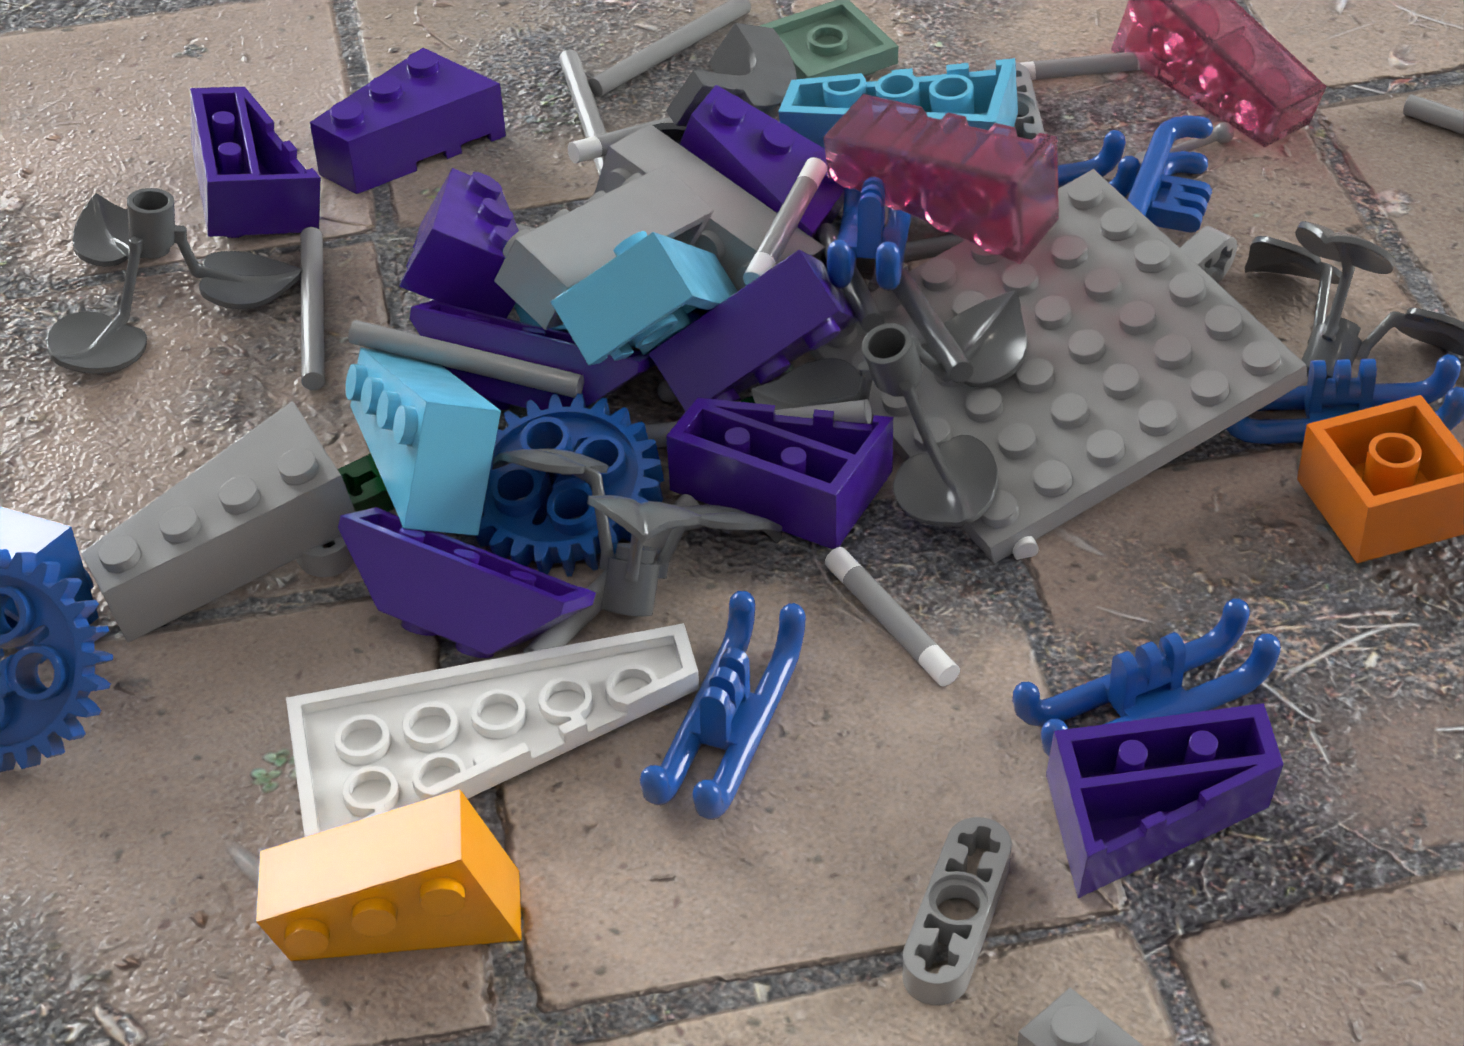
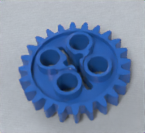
[476,393,664,577]
[0,549,113,772]

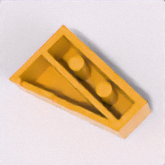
[256,789,522,961]

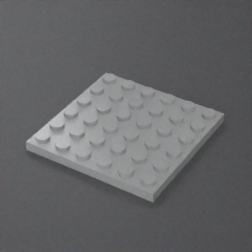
[808,169,1307,564]

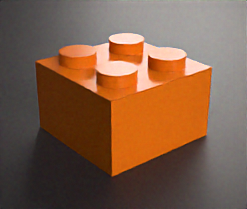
[1297,395,1464,563]

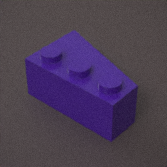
[310,48,506,194]
[679,85,855,240]
[190,87,321,238]
[399,168,519,318]
[649,250,858,411]
[666,398,894,549]
[1046,703,1284,899]

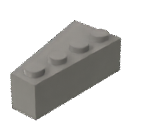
[594,124,825,291]
[494,165,714,330]
[81,401,355,643]

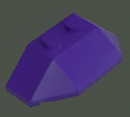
[409,300,655,410]
[338,507,596,658]

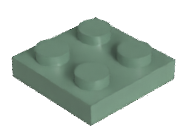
[760,0,899,79]

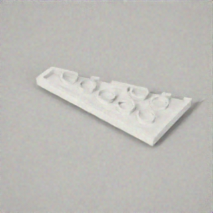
[286,623,699,837]

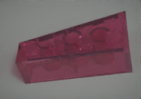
[1111,0,1327,147]
[823,94,1059,264]

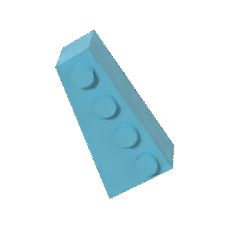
[778,58,1018,178]
[550,231,738,365]
[346,347,501,536]

